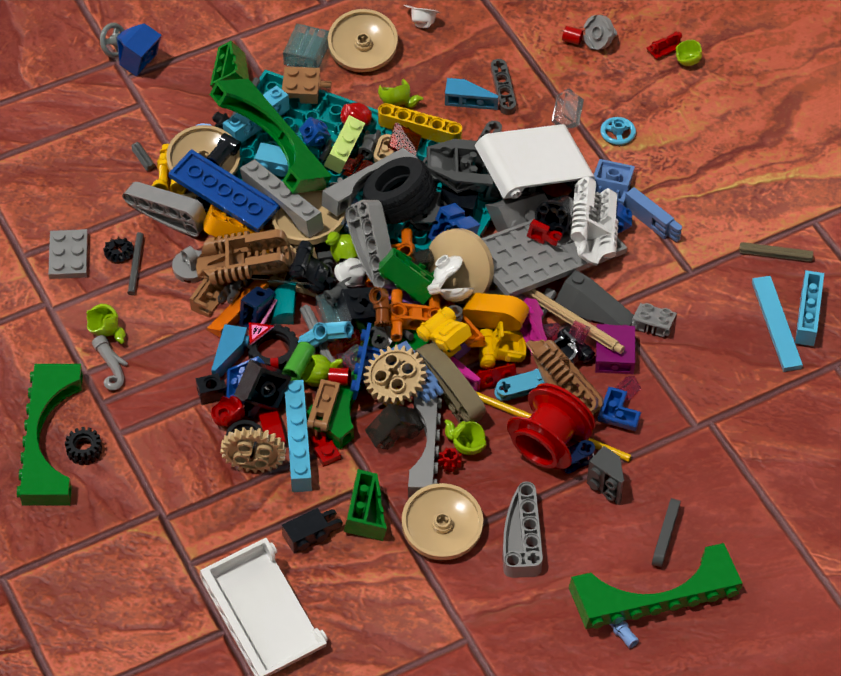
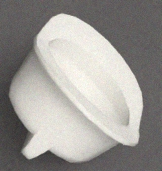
[404,5,440,28]
[334,258,366,287]

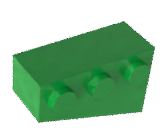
[210,41,249,88]
[379,247,434,305]
[344,469,387,541]

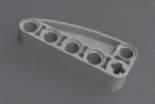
[122,181,206,237]
[345,200,396,289]
[502,482,543,578]

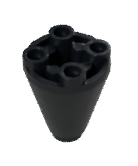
[535,195,574,235]

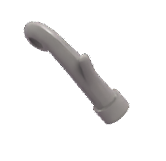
[92,335,128,391]

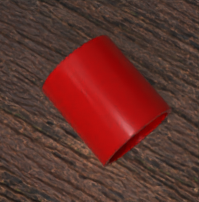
[562,26,583,45]
[328,368,351,386]

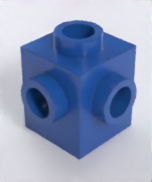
[299,117,331,148]
[616,201,632,233]

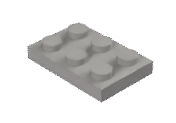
[48,229,88,279]

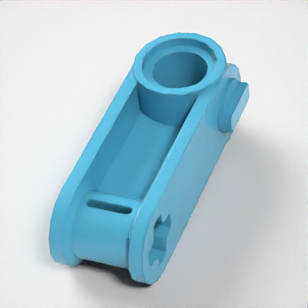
[494,369,545,401]

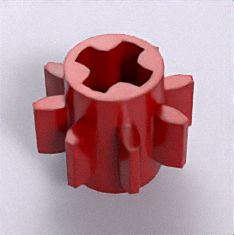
[438,447,462,472]

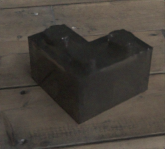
[365,403,425,450]

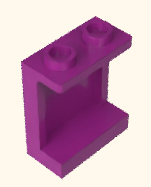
[595,324,635,374]

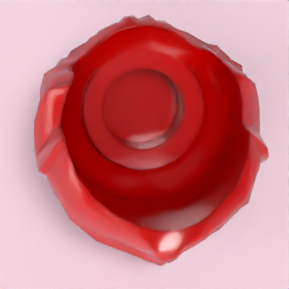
[341,103,372,127]
[210,395,245,427]

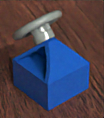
[100,23,162,77]

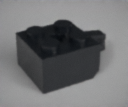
[337,287,391,333]
[234,359,292,419]

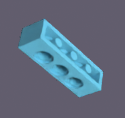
[223,85,290,143]
[795,270,824,346]

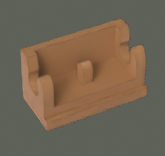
[190,278,225,317]

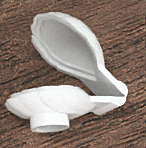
[427,255,474,302]

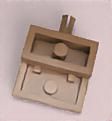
[282,66,332,104]

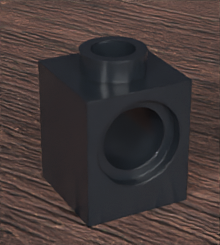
[196,373,226,405]

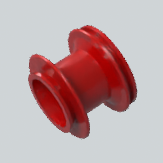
[507,383,596,469]

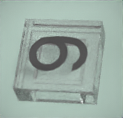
[341,344,360,371]

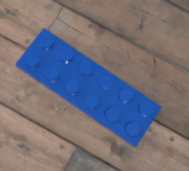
[168,149,280,232]

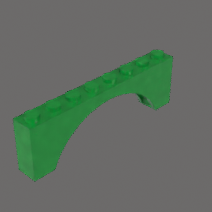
[209,78,332,194]
[306,329,449,450]
[17,364,83,506]
[569,543,743,629]

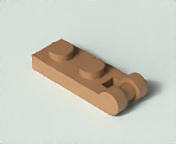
[307,379,340,431]

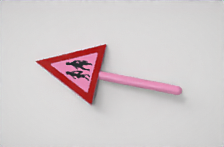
[249,299,277,345]

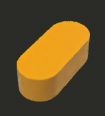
[463,293,530,331]

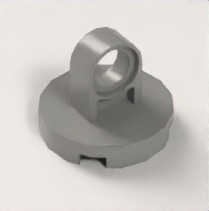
[583,15,617,50]
[172,246,204,283]

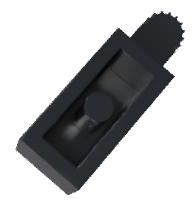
[282,508,343,553]

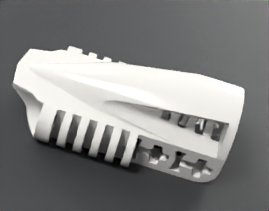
[570,176,619,266]

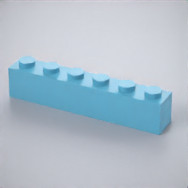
[285,380,312,492]

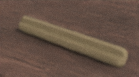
[739,242,814,262]

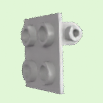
[632,303,677,337]

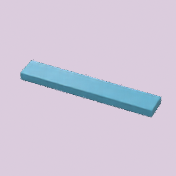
[752,276,803,372]

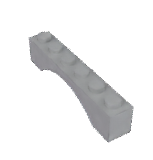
[322,148,418,216]
[240,159,324,238]
[408,391,442,498]

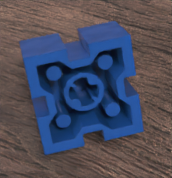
[428,203,480,241]

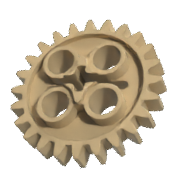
[363,345,428,406]
[220,427,286,473]

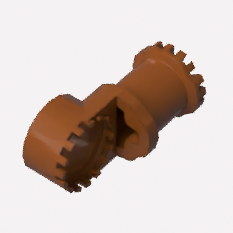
[369,287,391,327]

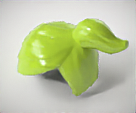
[378,79,423,108]
[325,231,358,263]
[86,304,126,344]
[300,354,343,387]
[444,419,487,455]

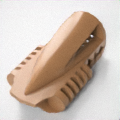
[196,229,293,285]
[525,340,604,416]

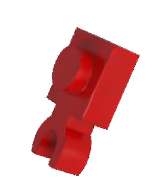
[311,432,341,467]

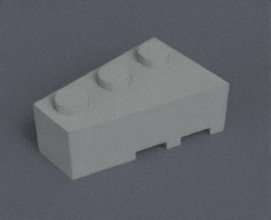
[485,192,548,232]

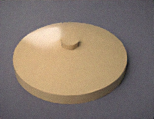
[328,9,398,72]
[166,125,240,175]
[272,188,346,245]
[426,228,494,304]
[402,483,483,560]

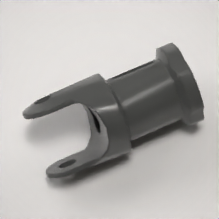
[358,130,381,159]
[218,277,248,304]
[323,277,359,306]
[369,325,389,349]

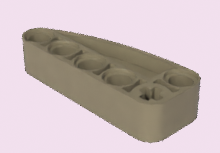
[415,341,486,423]

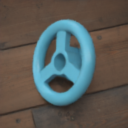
[600,117,636,145]

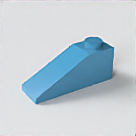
[445,78,498,110]
[211,324,249,378]

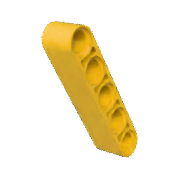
[378,103,462,143]

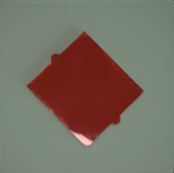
[388,122,421,156]

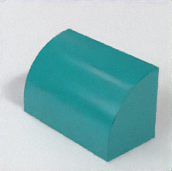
[271,283,297,325]

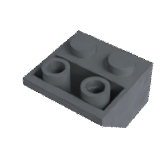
[587,446,624,505]

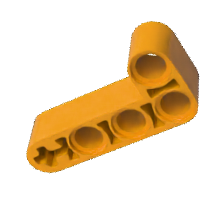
[204,205,270,253]

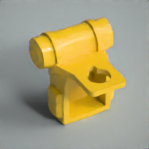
[416,306,472,358]
[479,321,526,369]

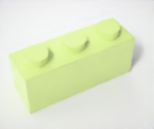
[324,115,365,174]

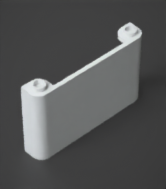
[474,124,595,199]
[200,538,328,676]

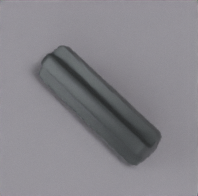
[131,142,155,171]

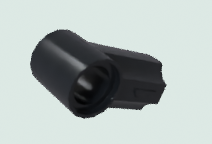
[207,133,242,167]

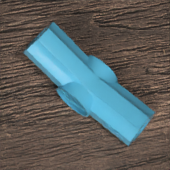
[298,321,354,348]

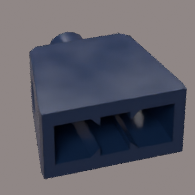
[239,287,275,330]

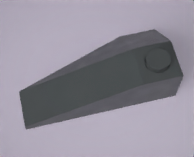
[555,270,634,326]

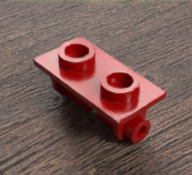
[646,31,682,59]
[475,363,516,390]

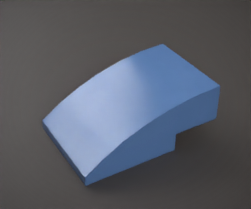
[594,159,635,209]

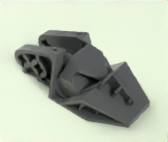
[427,139,536,201]

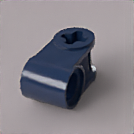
[563,440,595,474]

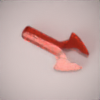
[342,154,364,177]

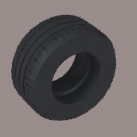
[363,157,436,224]

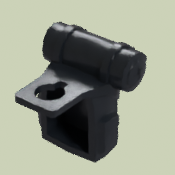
[285,241,331,294]
[554,327,595,365]

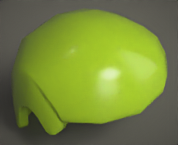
[676,40,702,66]

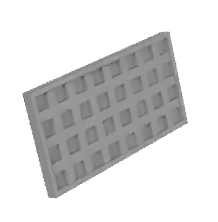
[481,214,627,296]

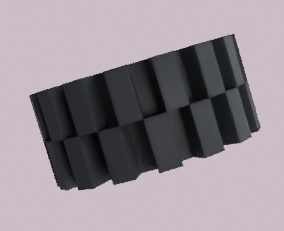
[65,427,102,465]

